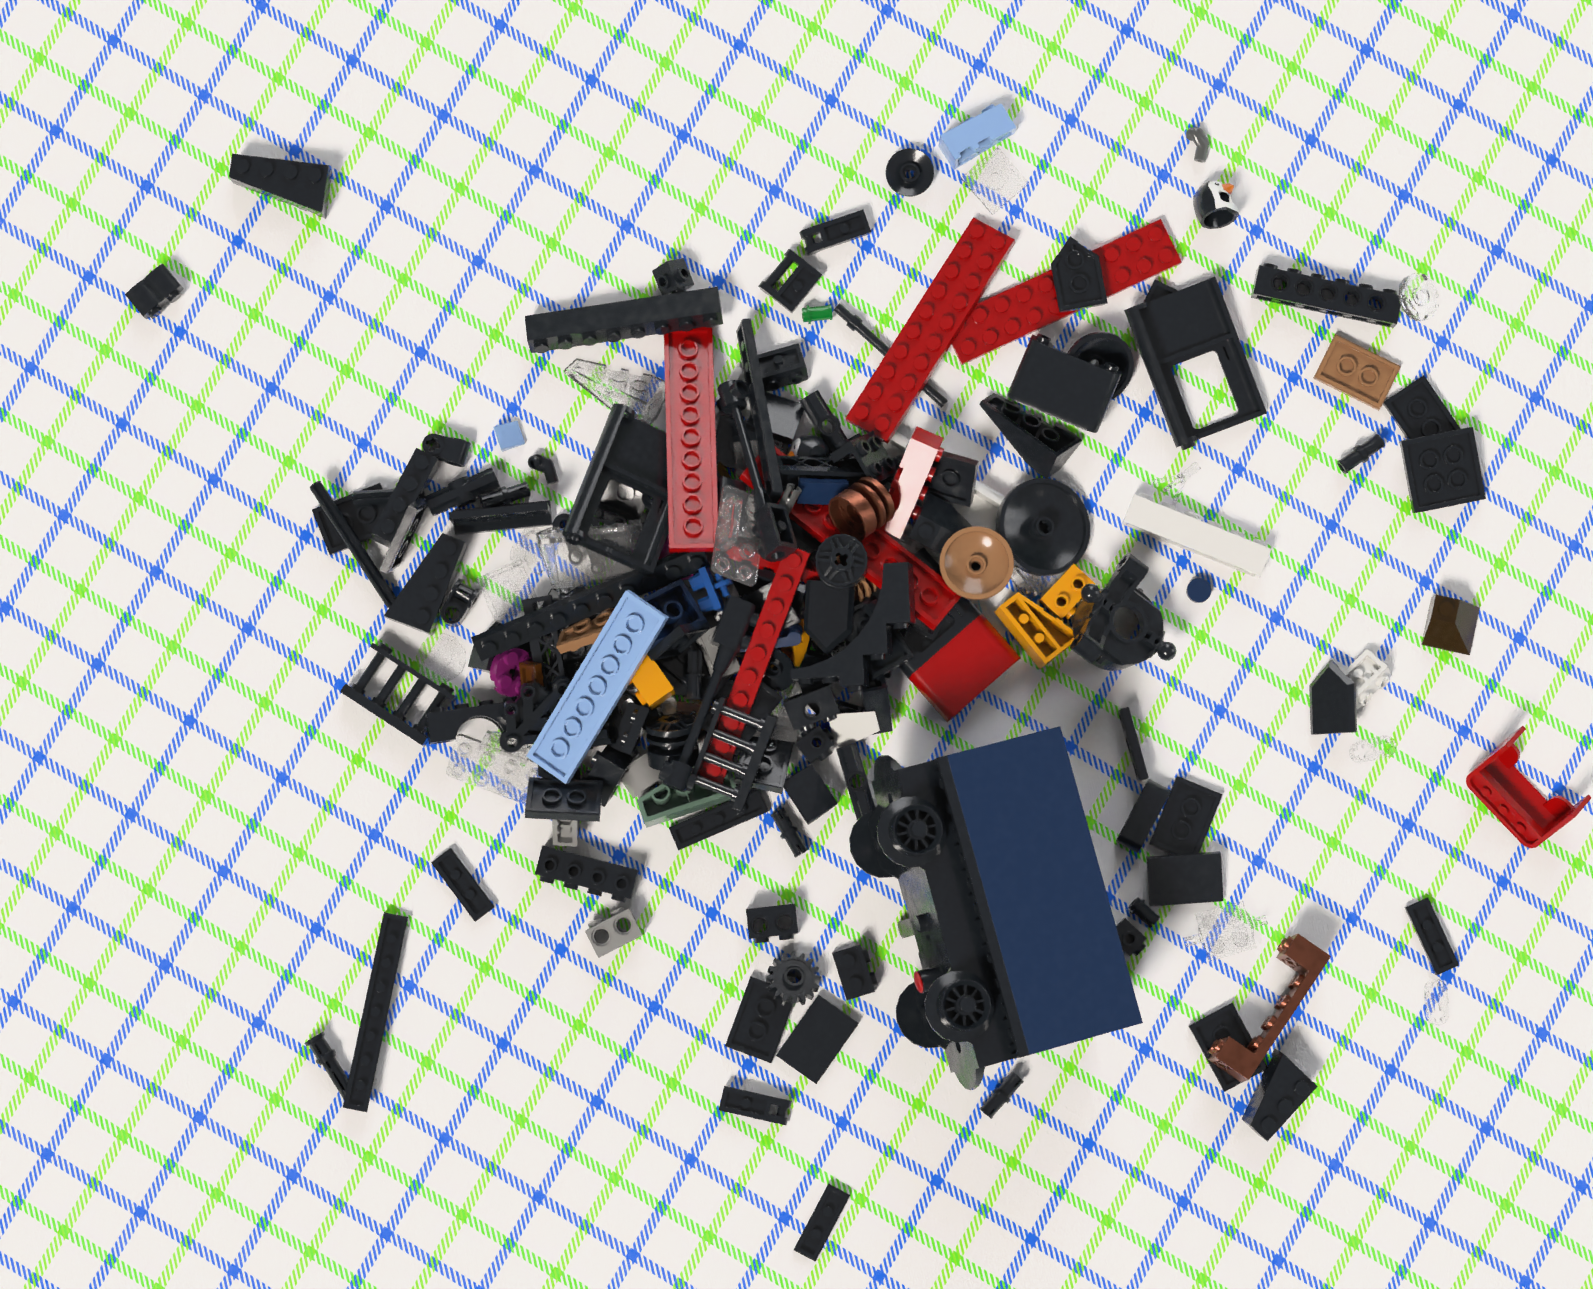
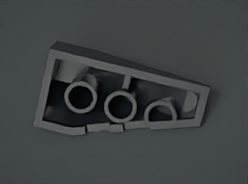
[979,393,1082,478]
[906,492,980,570]

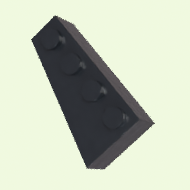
[229,153,332,219]
[384,533,468,636]

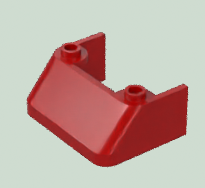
[1466,726,1592,848]

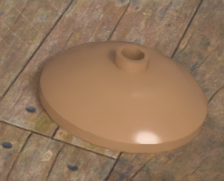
[939,526,1014,600]

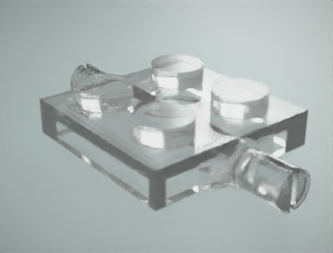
[1184,900,1268,962]

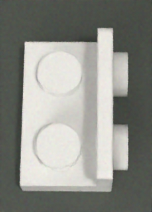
[1343,649,1392,709]

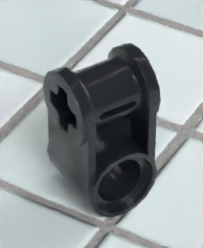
[422,433,471,467]
[441,578,481,627]

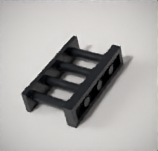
[340,642,457,747]
[686,695,779,811]

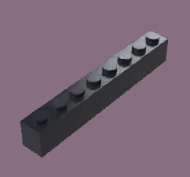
[525,287,724,353]

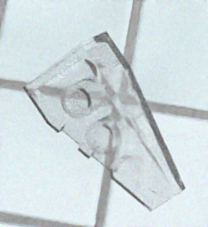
[564,358,665,425]

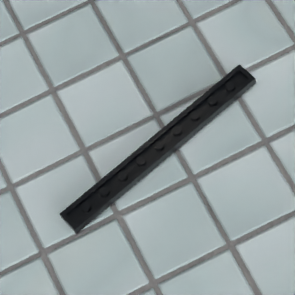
[471,552,710,661]

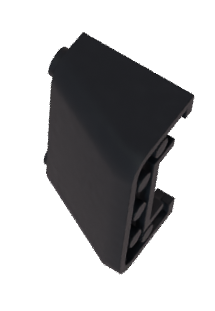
[1007,334,1122,433]

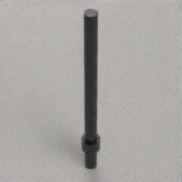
[833,303,948,408]

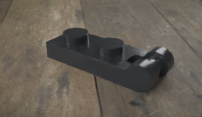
[799,209,871,256]
[719,1086,792,1125]

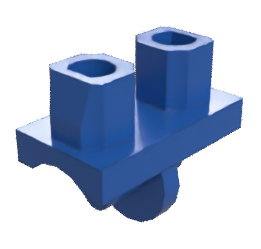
[689,566,733,613]

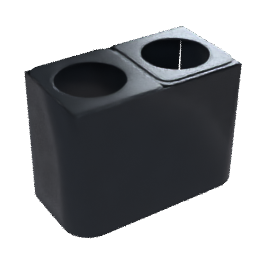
[784,764,838,825]

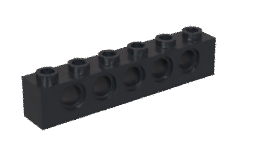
[1251,263,1403,328]

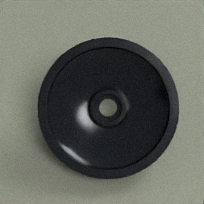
[1068,332,1134,400]

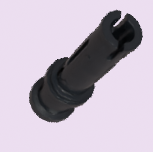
[304,1032,348,1099]

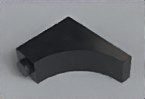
[860,675,893,735]

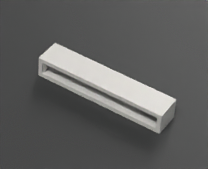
[1122,493,1272,579]

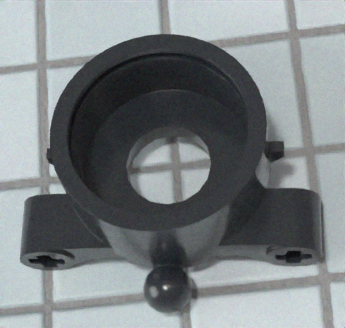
[1070,553,1177,671]

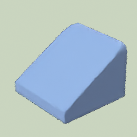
[493,421,525,452]

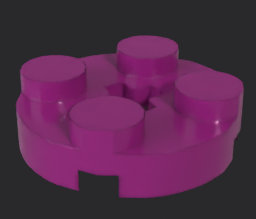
[490,648,533,697]

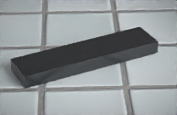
[669,789,769,851]

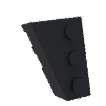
[1242,1048,1318,1142]

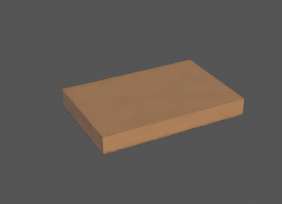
[1313,334,1401,411]

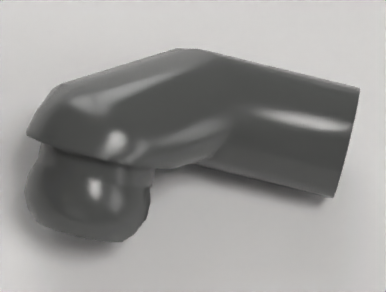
[1186,127,1209,163]

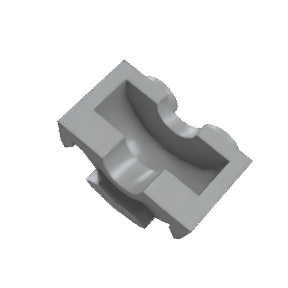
[622,753,662,799]

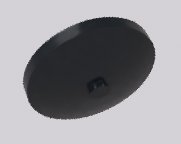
[996,478,1090,576]

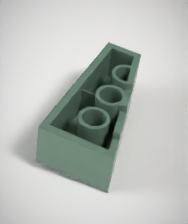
[637,762,737,828]

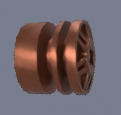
[828,477,895,542]

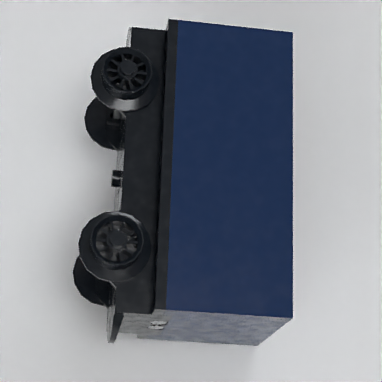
[849,726,1143,1090]

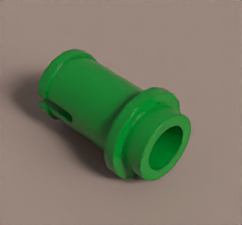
[802,304,833,324]

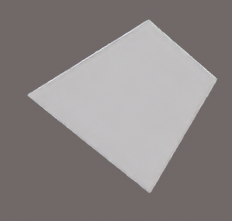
[829,711,880,749]

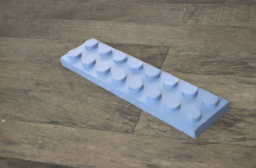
[526,590,669,784]

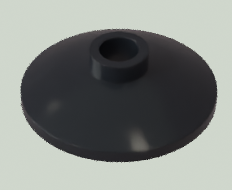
[885,148,934,197]
[763,649,795,691]

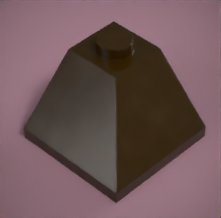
[1421,594,1480,656]

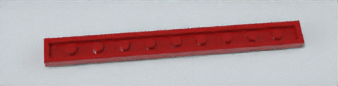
[699,549,811,784]

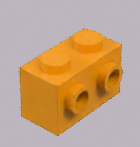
[1039,564,1095,620]

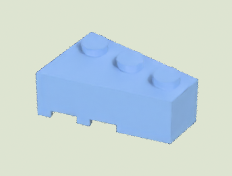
[938,103,1016,170]

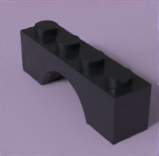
[371,448,439,548]
[425,696,518,745]

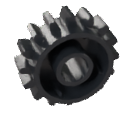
[766,951,821,1007]

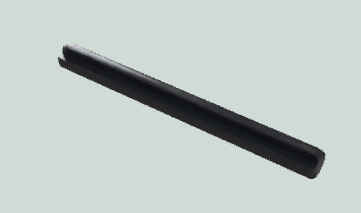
[310,481,396,608]

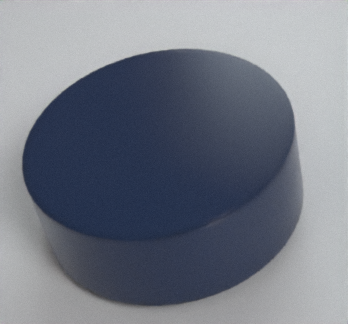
[1186,578,1212,603]

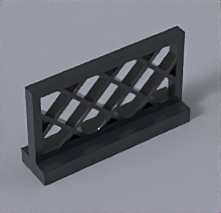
[449,500,553,535]

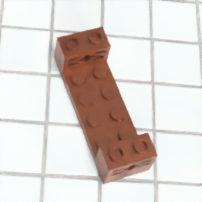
[1208,934,1331,1082]

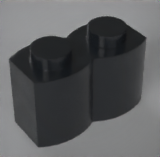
[125,263,184,319]

